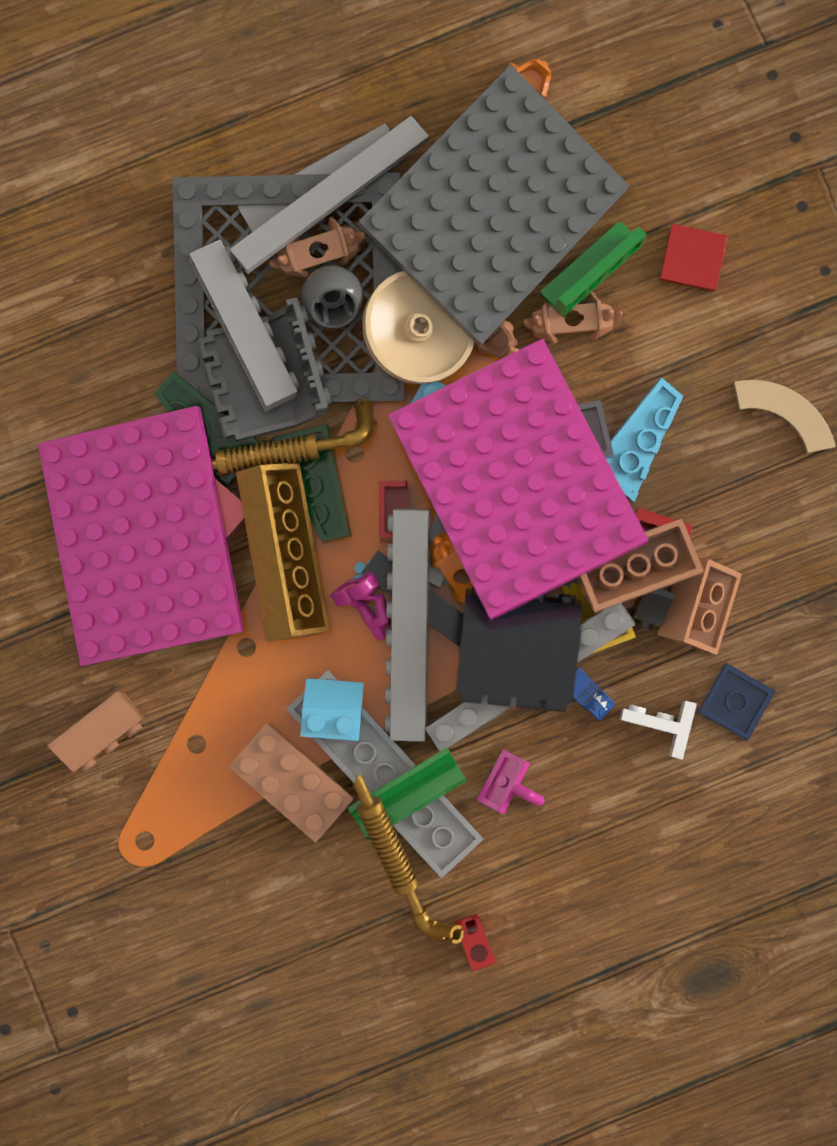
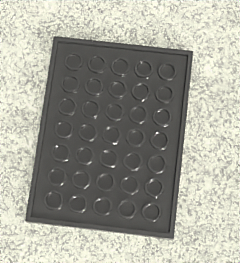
[356,65,630,346]

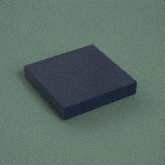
[697,663,776,741]

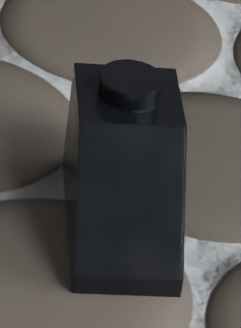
[630,589,675,630]

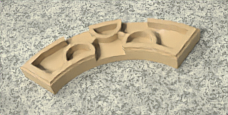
[733,380,836,454]

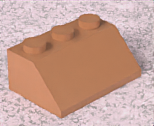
[657,557,742,655]
[47,692,145,773]

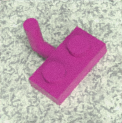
[477,749,545,814]

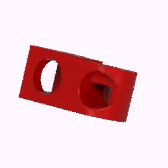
[455,913,497,972]

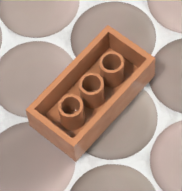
[229,723,355,843]

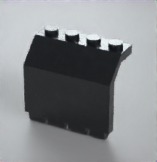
[456,586,582,712]

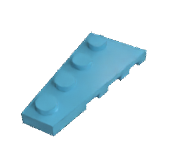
[606,378,683,502]

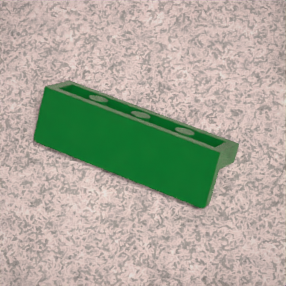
[541,222,647,317]
[348,748,467,841]

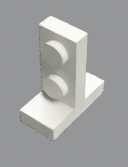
[619,701,697,760]

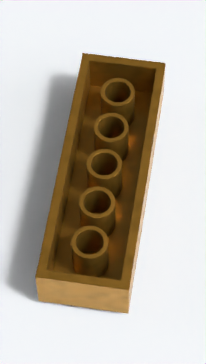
[236,463,330,642]

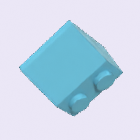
[300,678,364,741]

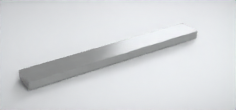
[230,116,429,274]

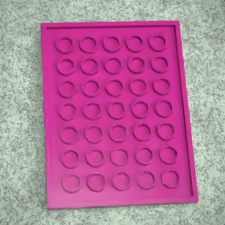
[388,339,649,620]
[38,406,245,666]

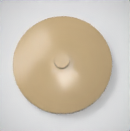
[362,271,474,384]

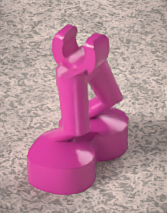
[330,571,392,640]

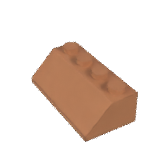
[576,519,704,613]

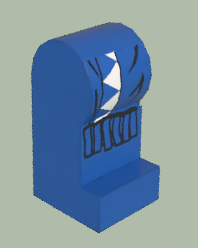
[573,667,616,721]

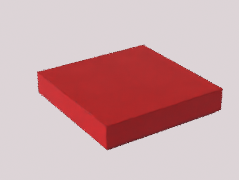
[660,224,728,292]

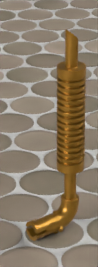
[211,398,377,476]
[353,774,464,944]

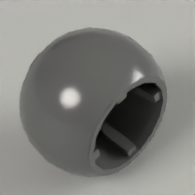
[301,265,363,329]

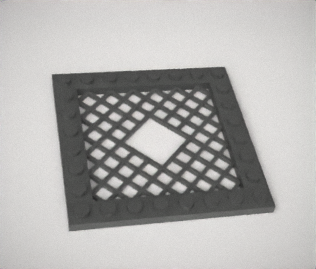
[172,172,405,404]

